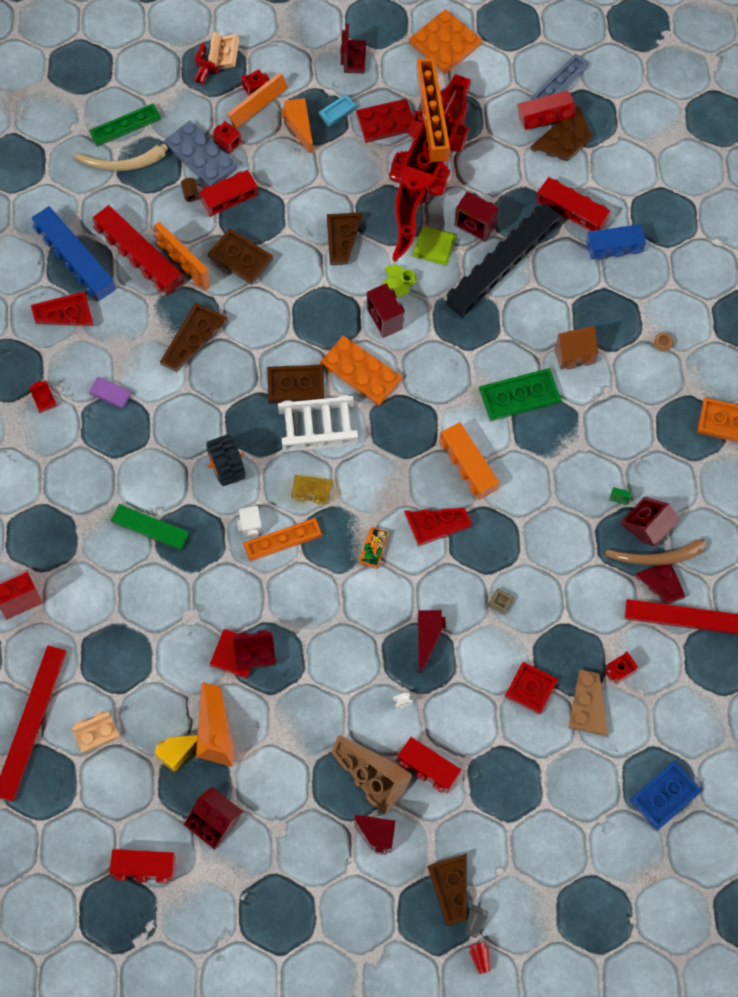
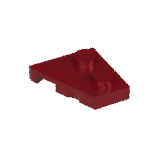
[635,564,686,604]

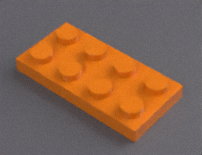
[154,221,210,291]
[320,335,402,406]

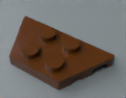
[531,105,592,161]

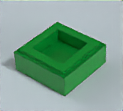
[609,487,632,505]

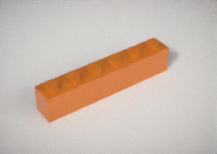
[416,58,450,162]

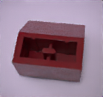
[183,787,243,850]

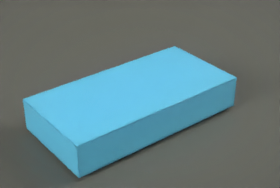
[319,94,357,127]

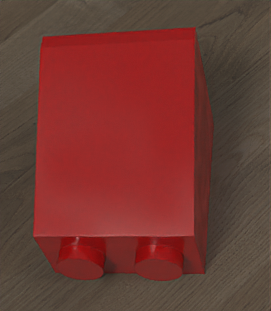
[0,569,42,620]

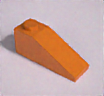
[281,98,313,153]

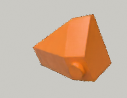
[196,682,234,767]

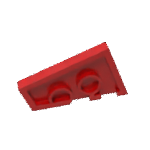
[31,291,94,326]
[404,508,472,547]

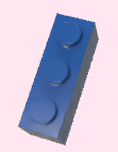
[586,224,646,260]

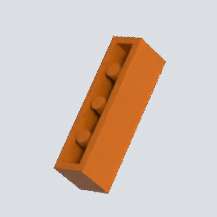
[439,422,500,500]

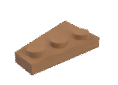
[568,670,608,737]

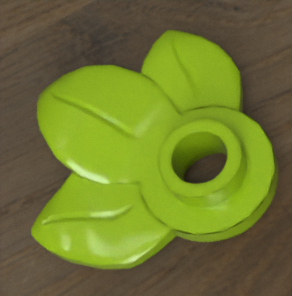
[382,265,416,297]

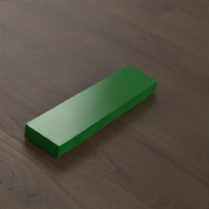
[89,103,161,147]
[111,504,189,551]

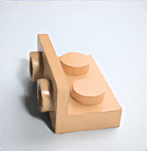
[71,711,120,754]

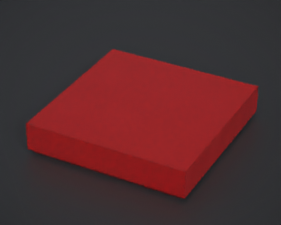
[210,629,251,679]
[505,662,558,715]

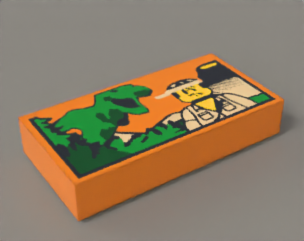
[359,527,389,569]

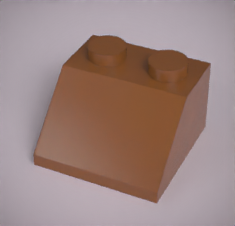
[554,326,598,370]

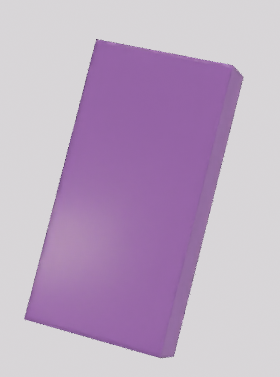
[89,377,131,409]

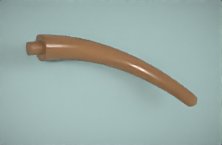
[605,539,706,565]

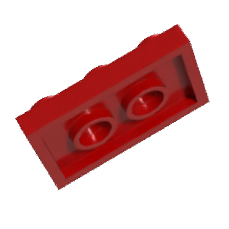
[356,98,413,143]

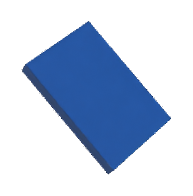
[629,760,702,831]

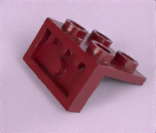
[340,23,366,74]
[233,630,276,671]

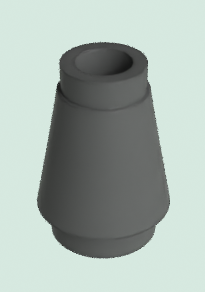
[465,905,489,938]

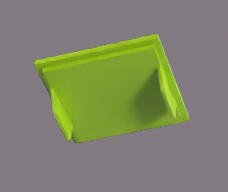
[412,225,457,266]

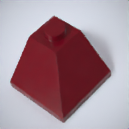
[354,815,396,855]

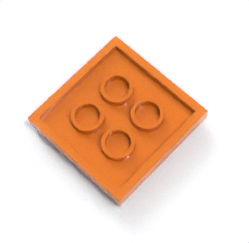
[409,9,482,74]

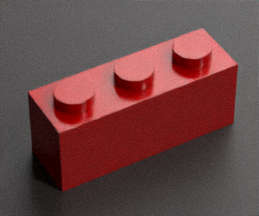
[517,90,576,130]
[199,169,258,217]
[397,736,462,794]
[109,849,176,884]

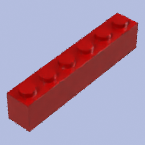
[92,204,183,296]

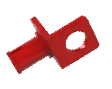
[194,42,219,85]

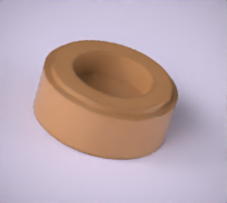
[654,332,673,352]

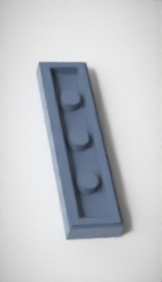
[531,54,589,100]

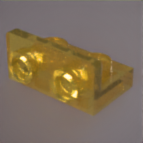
[291,475,333,505]

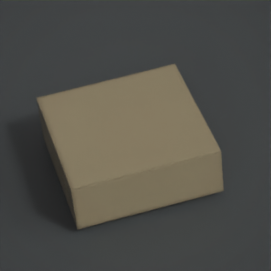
[488,588,514,615]

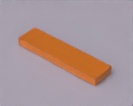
[227,73,288,129]
[243,518,322,562]

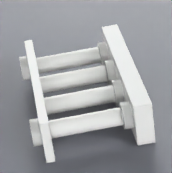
[278,395,358,452]

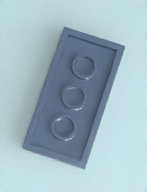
[163,120,238,186]

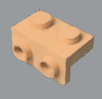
[208,32,239,70]

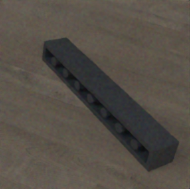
[446,203,560,318]

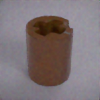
[181,178,199,202]

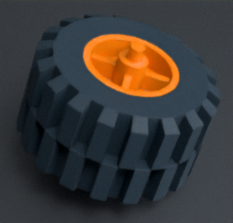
[206,434,246,487]

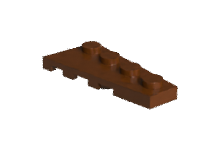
[160,303,229,372]

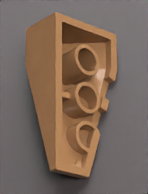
[331,735,412,814]

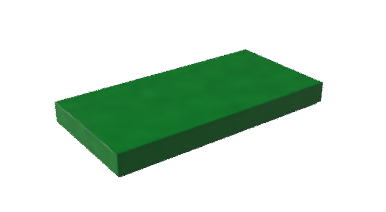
[479,368,562,422]

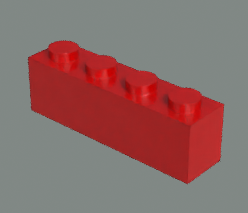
[536,176,611,231]

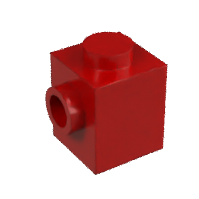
[213,121,242,154]

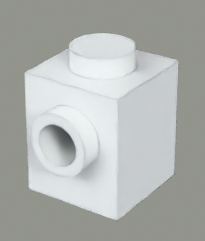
[237,506,262,538]

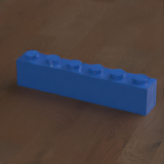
[31,206,116,302]

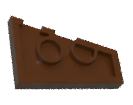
[327,212,363,265]
[427,854,467,927]

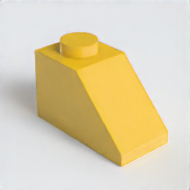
[154,735,198,773]

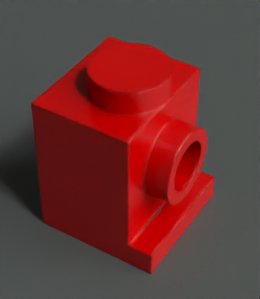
[241,69,269,96]
[605,651,638,685]

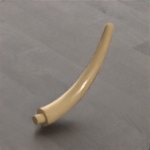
[74,143,168,171]

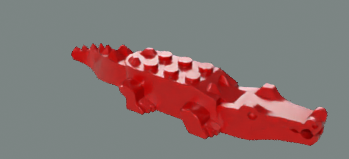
[389,74,471,262]

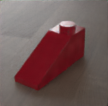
[417,610,446,673]

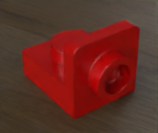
[29,380,57,413]

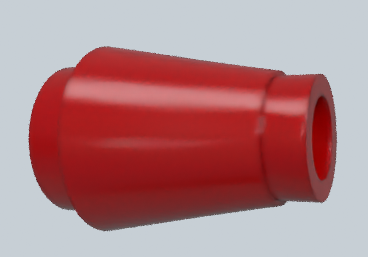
[469,941,490,974]

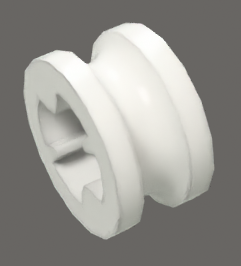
[393,693,413,709]

